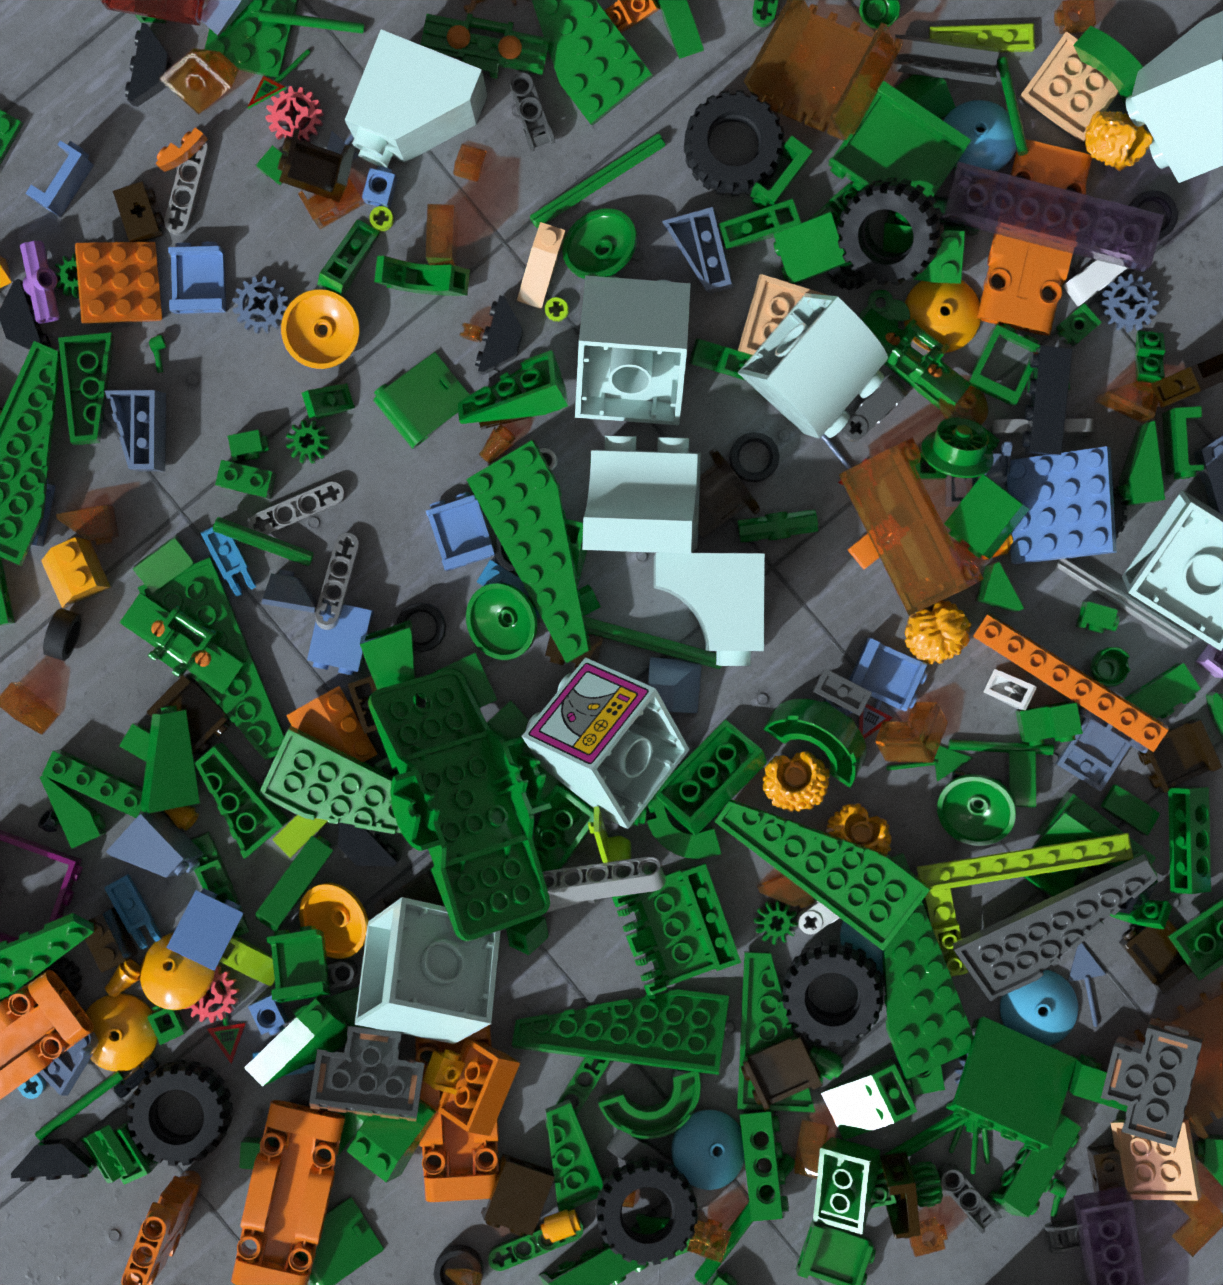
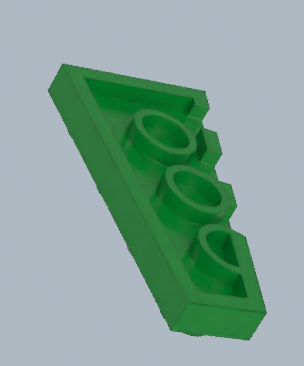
[545,1099,603,1212]

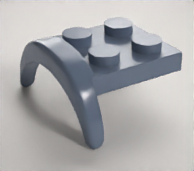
[945,442,1013,507]
[1055,707,1148,792]
[39,1032,98,1096]

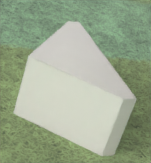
[983,669,1037,711]

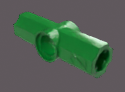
[738,510,818,543]

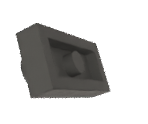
[812,668,872,716]

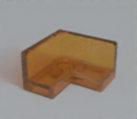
[298,178,365,230]
[875,702,948,763]
[1172,1192,1223,1257]

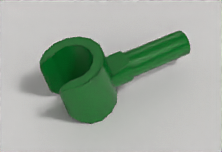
[149,335,167,373]
[1049,1178,1067,1217]

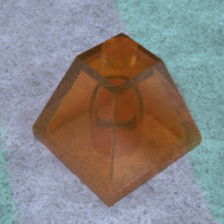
[159,48,239,114]
[1094,381,1158,423]

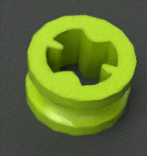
[369,206,394,232]
[545,297,569,322]

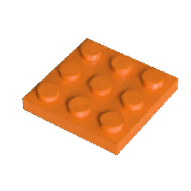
[75,242,162,323]

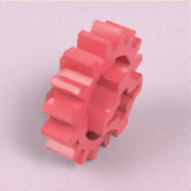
[265,86,323,142]
[185,966,239,1023]

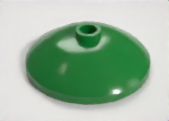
[562,209,637,279]
[466,582,537,660]
[937,774,1016,846]

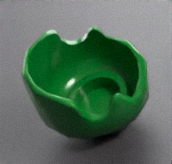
[859,0,901,29]
[1090,647,1131,687]

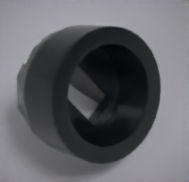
[38,809,61,832]

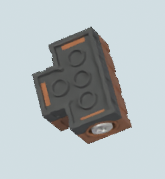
[1101,1018,1205,1148]
[309,1026,424,1122]

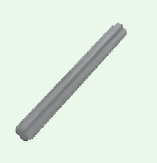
[1056,558,1193,648]

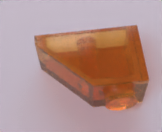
[56,505,119,545]
[0,682,59,735]
[756,874,814,908]

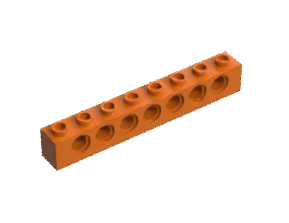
[973,612,1168,752]

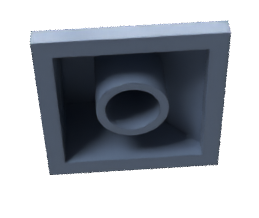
[262,569,318,613]
[648,657,701,713]

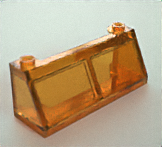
[839,437,983,615]

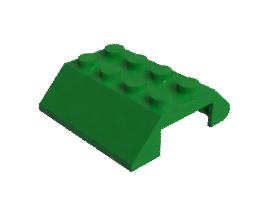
[612,863,741,996]

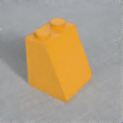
[41,537,111,608]

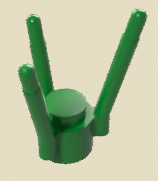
[949,1119,990,1174]

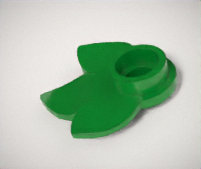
[859,289,910,327]

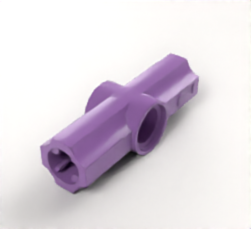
[20,241,60,323]

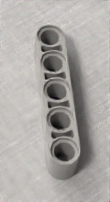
[542,857,666,905]

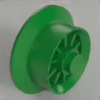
[921,418,994,478]

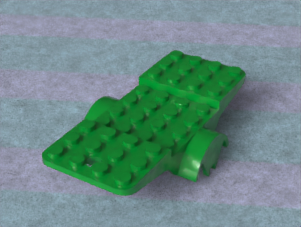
[368,669,552,941]

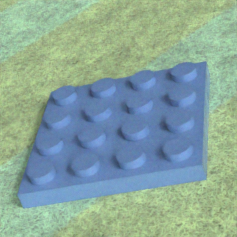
[1006,446,1117,564]

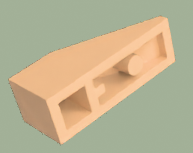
[517,222,566,310]

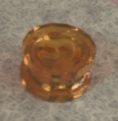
[459,323,485,343]

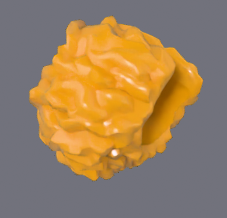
[1085,111,1153,171]
[904,600,972,664]
[763,751,830,812]
[826,803,892,854]

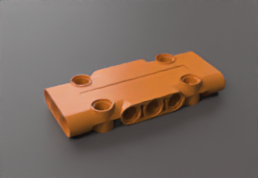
[977,140,1092,336]
[0,970,94,1100]
[415,1025,499,1202]
[231,1100,345,1285]
[121,1170,202,1285]

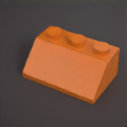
[286,686,377,762]
[436,1037,520,1136]

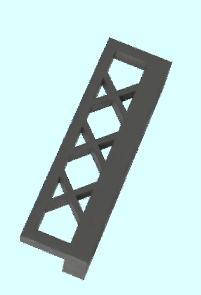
[890,34,999,85]

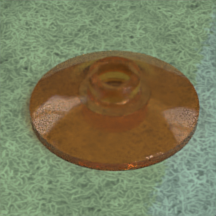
[939,385,988,425]

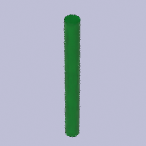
[258,10,364,34]
[997,57,1028,156]
[948,739,1054,755]
[35,1071,125,1141]

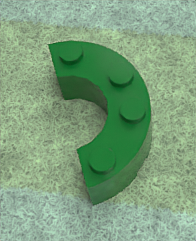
[763,699,867,788]
[598,1070,701,1139]

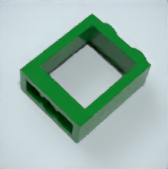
[967,324,1040,406]

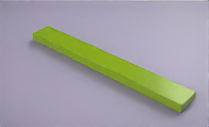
[917,833,1133,892]

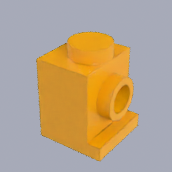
[422,1049,465,1095]

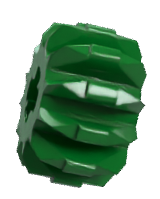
[55,253,79,299]
[286,420,331,464]
[754,899,798,945]
[911,1161,943,1208]

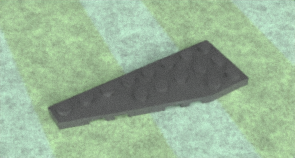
[953,854,1158,1002]

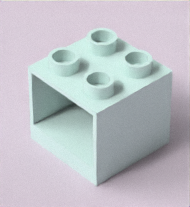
[1122,490,1223,651]
[355,897,501,1044]

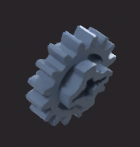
[1100,274,1159,333]
[232,276,290,334]

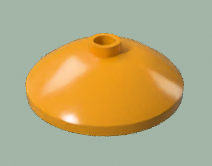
[903,280,981,353]
[281,290,360,369]
[299,883,368,959]
[140,932,215,1010]
[86,993,158,1072]

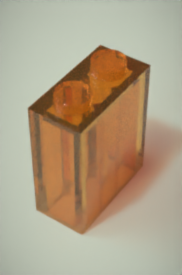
[426,204,458,266]

